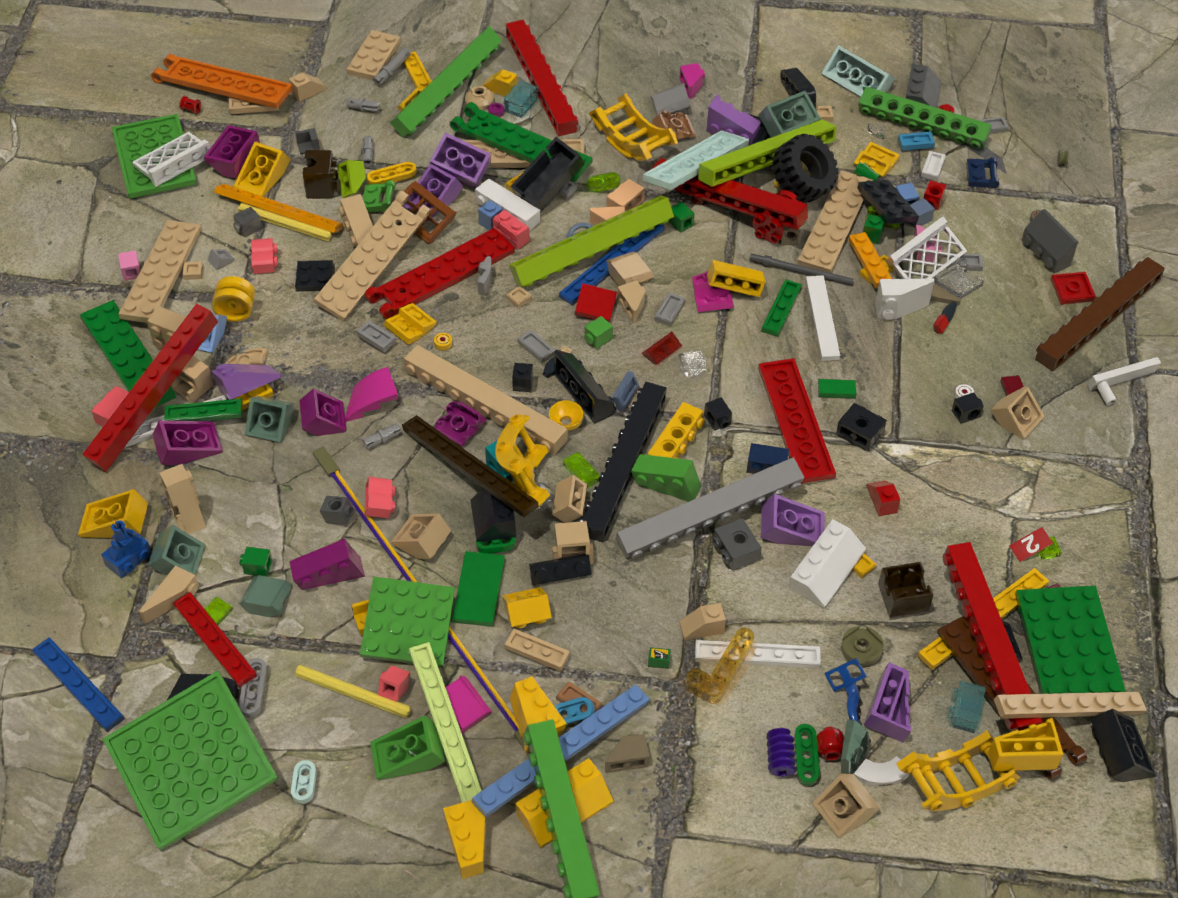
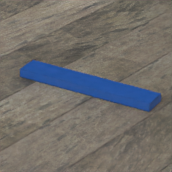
[32,637,124,732]

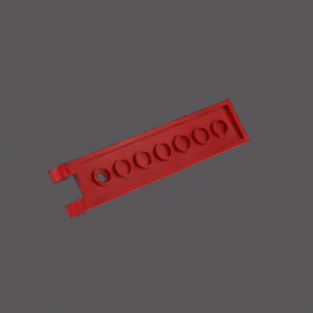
[364,228,515,319]

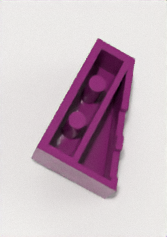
[289,538,365,590]

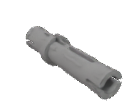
[372,47,411,86]

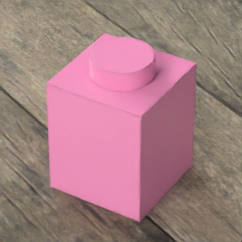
[118,250,141,281]

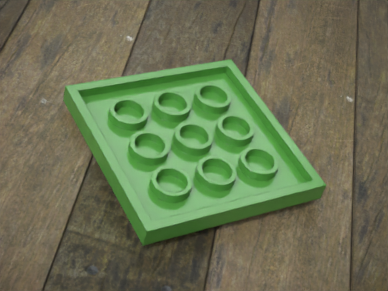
[360,576,455,668]

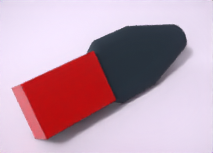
[933,302,957,334]

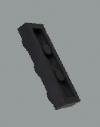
[529,554,592,585]

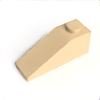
[139,566,199,624]

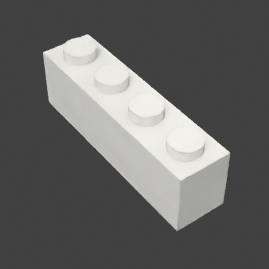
[475,179,540,231]

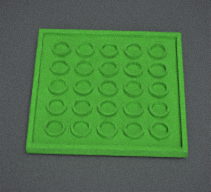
[103,671,279,851]

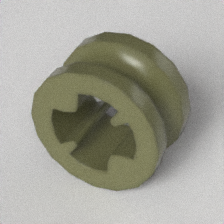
[1057,150,1069,166]

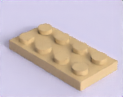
[346,30,401,81]

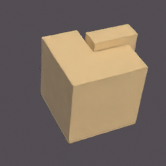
[171,356,213,403]
[552,521,594,564]

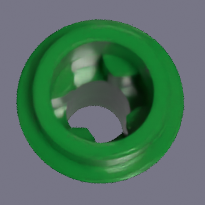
[853,162,880,181]

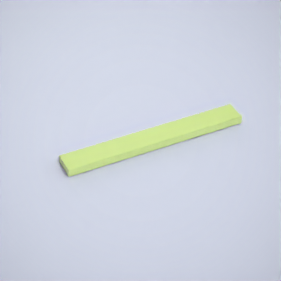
[409,642,482,803]

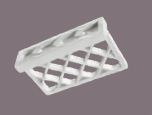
[132,132,210,187]
[885,216,967,279]

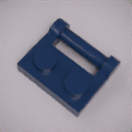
[966,157,1000,188]

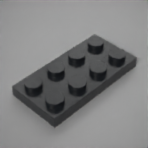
[857,179,919,224]

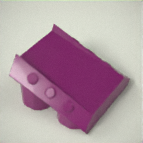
[434,401,487,447]

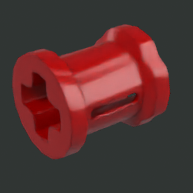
[180,96,201,114]

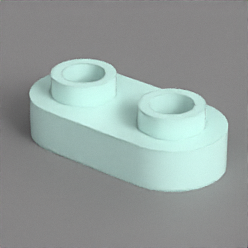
[291,760,317,804]

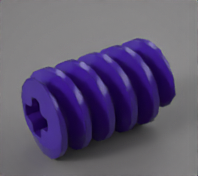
[766,728,796,777]

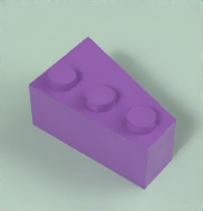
[707,94,761,146]
[864,662,911,743]

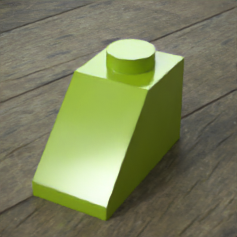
[337,160,366,198]

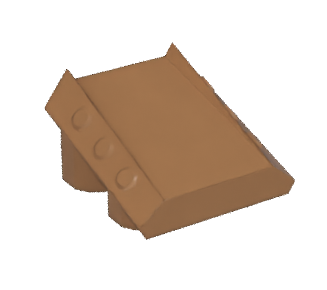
[652,110,696,140]

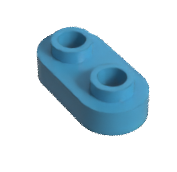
[555,697,595,725]

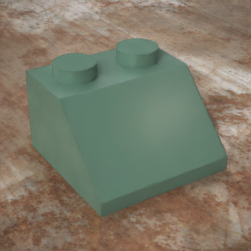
[245,396,294,442]
[148,525,205,575]

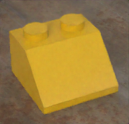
[501,587,552,628]

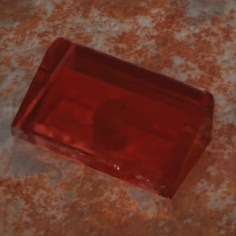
[642,331,682,365]

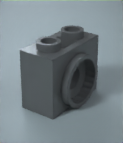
[712,518,762,570]

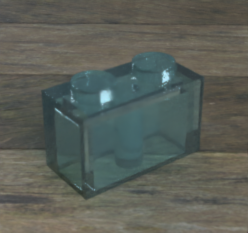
[503,80,538,118]
[947,681,986,733]

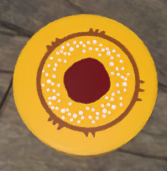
[434,333,452,351]

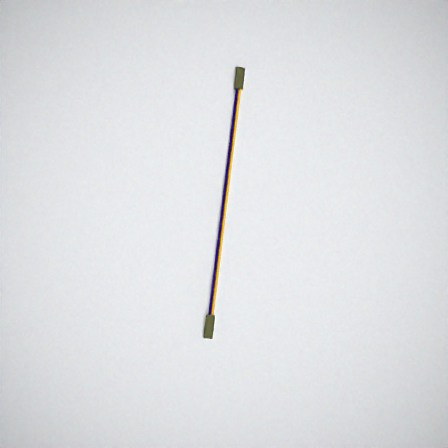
[313,446,531,755]

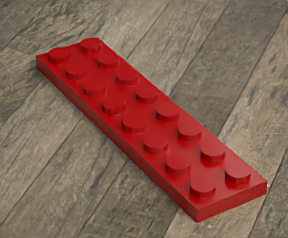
[758,358,836,484]

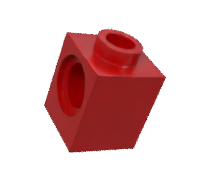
[923,180,946,210]

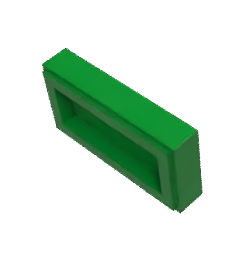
[818,379,856,399]

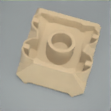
[607,251,654,286]

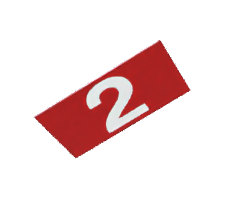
[1009,527,1053,562]

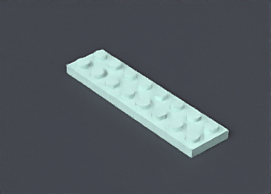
[643,130,749,190]

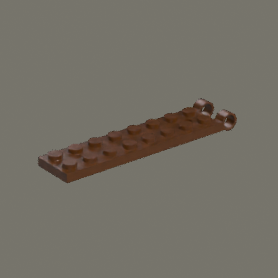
[937,616,1087,780]

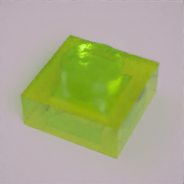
[1038,536,1062,560]

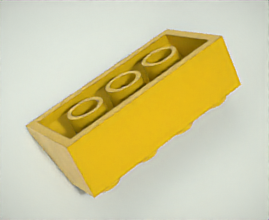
[515,758,614,849]

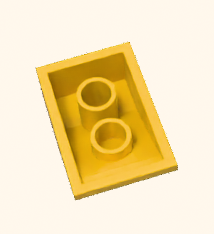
[233,142,291,197]
[78,489,148,538]

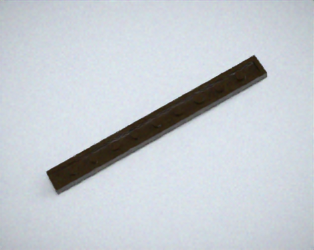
[402,415,539,518]

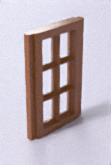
[404,181,457,244]

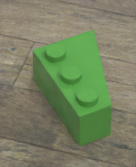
[631,454,701,502]

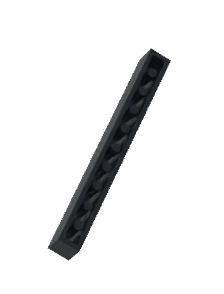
[579,381,667,543]

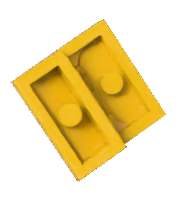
[853,141,900,178]
[384,303,437,345]

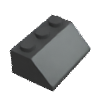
[906,64,941,108]
[1021,209,1078,273]

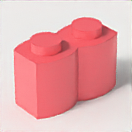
[251,238,278,274]
[365,476,395,519]

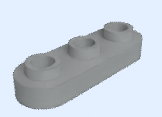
[239,658,267,718]

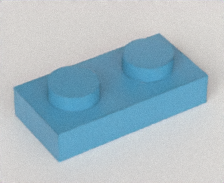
[898,132,935,151]

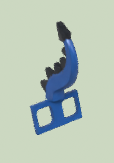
[824,658,871,743]

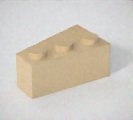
[338,194,373,248]

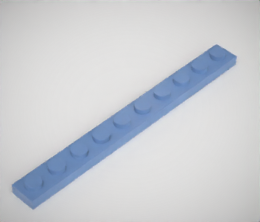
[472,684,650,818]

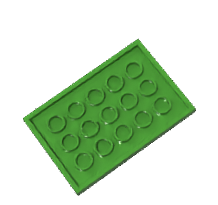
[112,114,197,199]

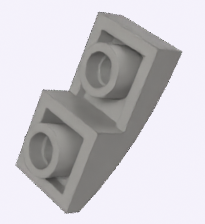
[476,256,492,296]

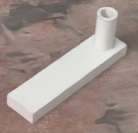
[1087,357,1161,406]

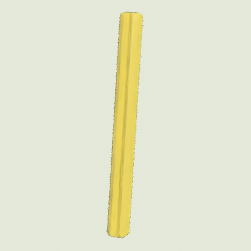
[238,203,332,241]
[295,665,411,718]

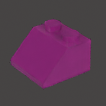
[299,388,346,436]

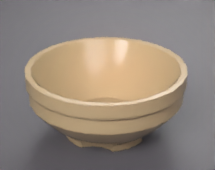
[465,86,495,111]

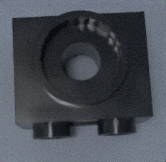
[836,403,887,451]

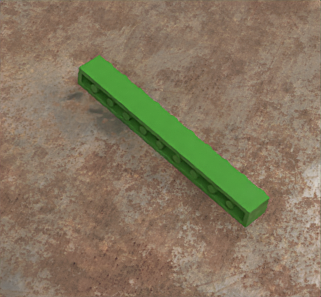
[390,26,502,137]

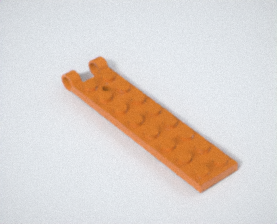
[151,54,293,109]

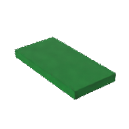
[452,551,505,627]

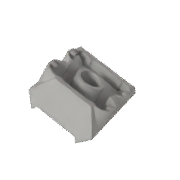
[651,83,690,116]

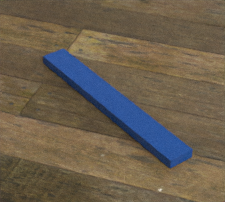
[559,224,664,306]

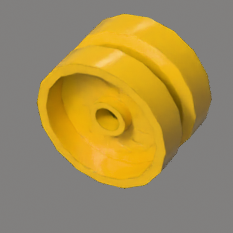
[211,276,256,322]

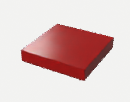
[1050,272,1096,305]
[574,283,617,322]

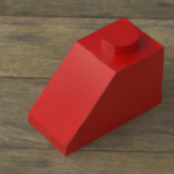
[866,480,901,516]

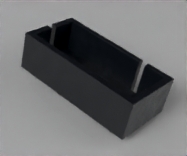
[510,137,585,213]

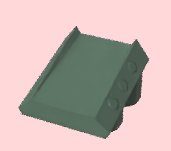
[239,575,292,618]
[841,720,869,774]

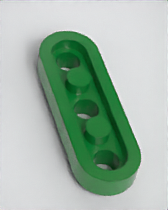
[794,724,819,786]

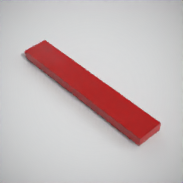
[173,592,257,688]

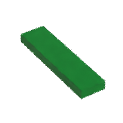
[761,279,802,337]
[164,399,242,421]

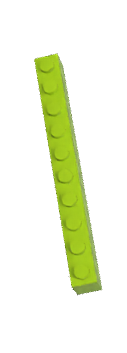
[698,119,837,187]
[509,196,674,287]

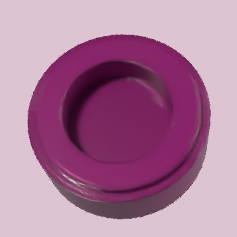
[488,103,504,118]

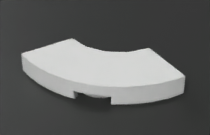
[854,756,910,786]

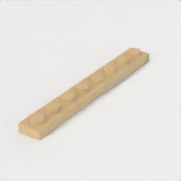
[994,692,1147,719]

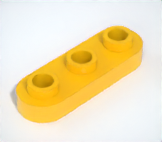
[367,162,417,185]

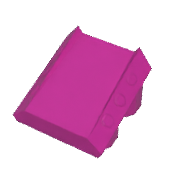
[445,675,492,734]

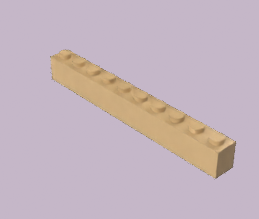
[404,345,568,455]

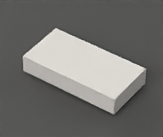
[921,151,946,181]

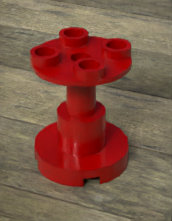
[753,190,801,244]

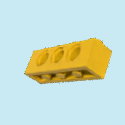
[647,402,704,458]

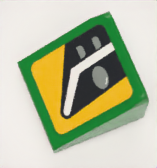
[648,647,671,669]

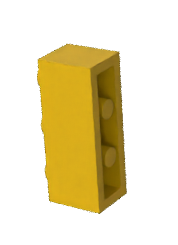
[707,260,766,297]

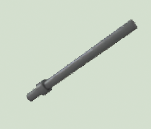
[749,253,854,285]

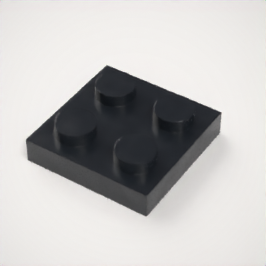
[295,260,333,292]

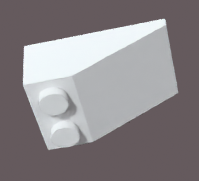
[875,278,934,320]

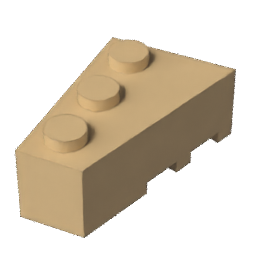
[160,464,206,534]

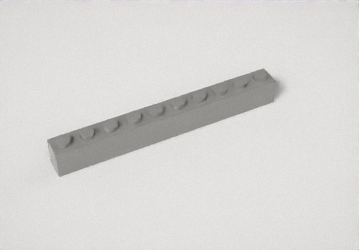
[616,457,804,559]

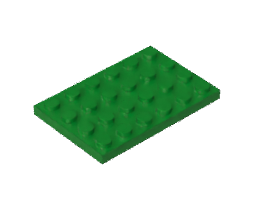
[1015,585,1126,694]

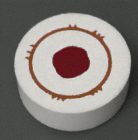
[955,384,974,398]

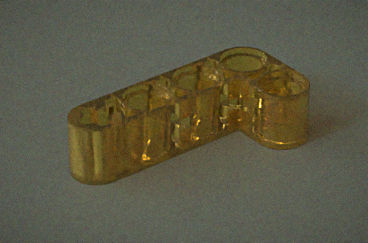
[685,627,754,704]

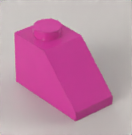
[679,63,705,99]

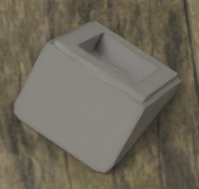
[208,249,235,270]

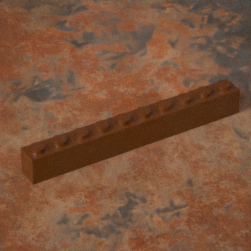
[1035,257,1165,372]

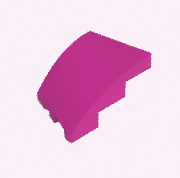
[692,271,733,312]
[345,367,398,422]

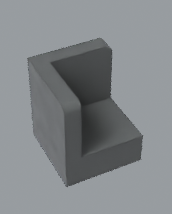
[295,128,320,155]

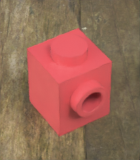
[378,665,410,702]

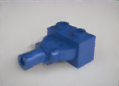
[101,520,152,579]

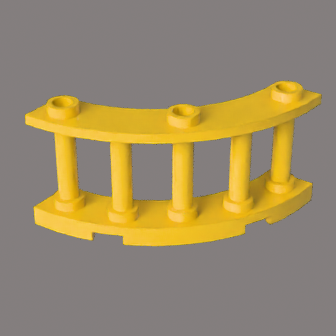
[589,93,678,161]
[495,414,550,506]
[896,730,1021,812]

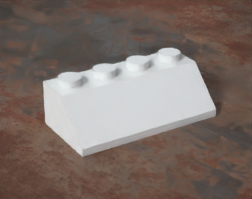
[790,519,866,608]

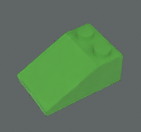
[370,715,445,780]

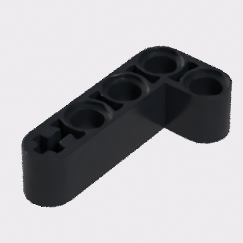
[780,67,816,109]

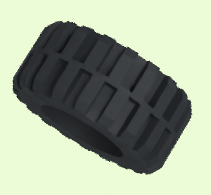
[772,134,838,203]

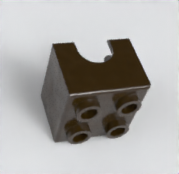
[302,150,338,199]
[878,562,934,618]

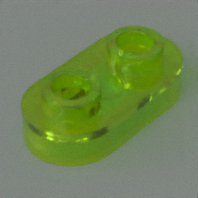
[587,172,620,192]

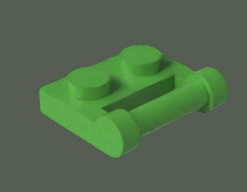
[363,180,396,212]

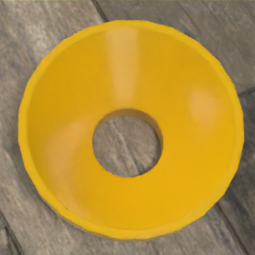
[549,400,583,431]

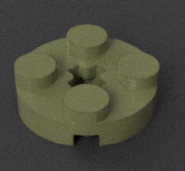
[841,626,883,668]

